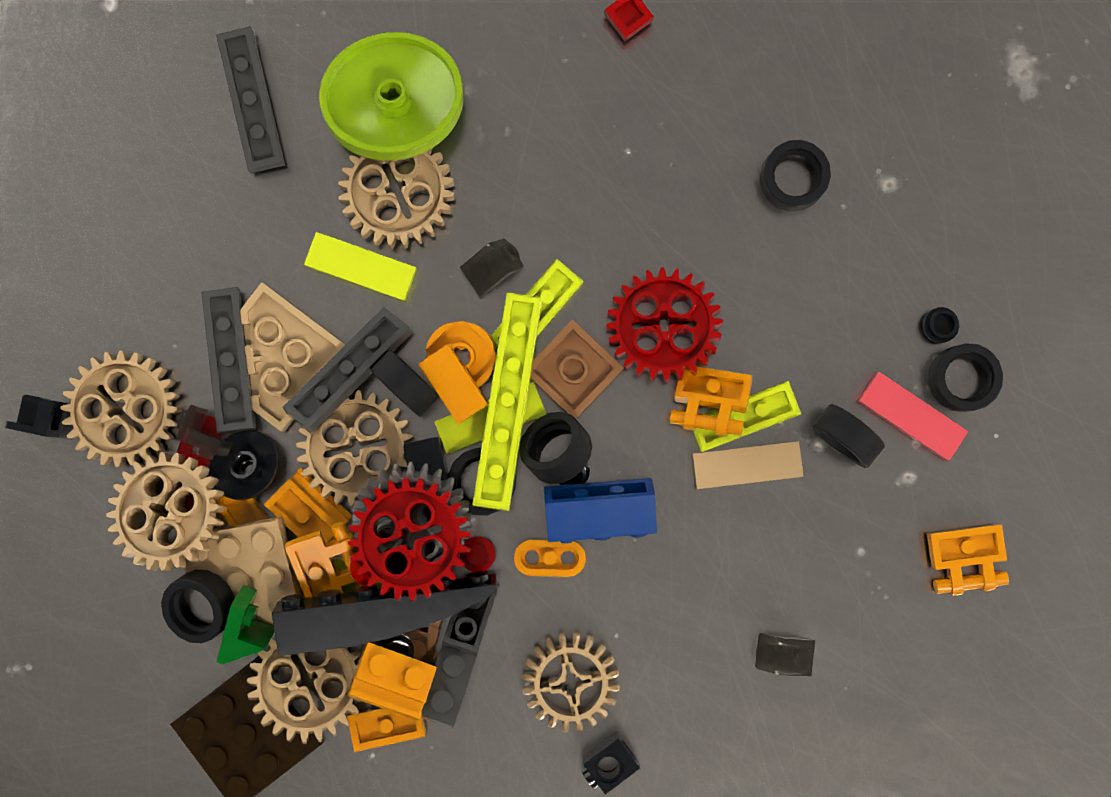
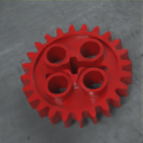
[606,267,723,384]
[348,477,471,601]

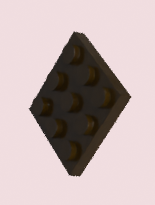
[170,656,324,797]

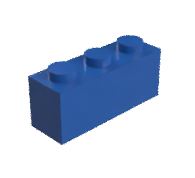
[544,478,657,544]

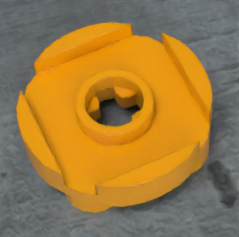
[426,321,497,388]

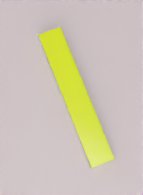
[472,292,543,511]

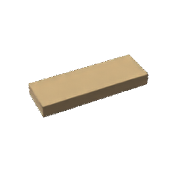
[692,441,804,489]

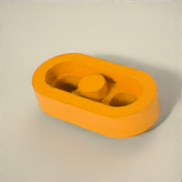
[514,539,586,577]

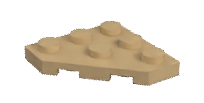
[240,282,345,432]
[185,516,302,626]

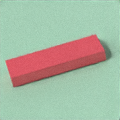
[857,372,969,461]

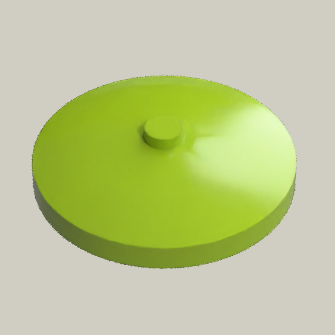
[319,32,463,161]

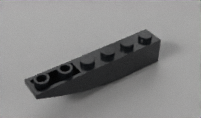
[272,571,497,656]

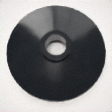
[209,431,279,500]

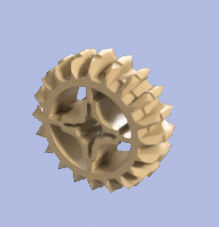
[522,632,620,732]

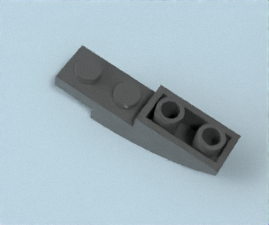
[421,573,499,728]

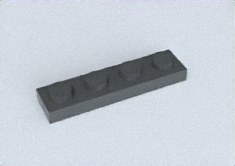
[216,26,285,173]
[201,287,256,434]
[283,307,412,434]

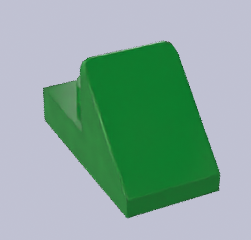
[216,585,275,664]

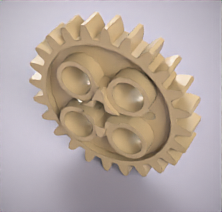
[338,149,455,249]
[60,350,182,467]
[296,390,413,508]
[106,452,226,571]
[247,639,362,744]

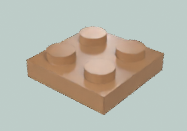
[530,319,624,419]

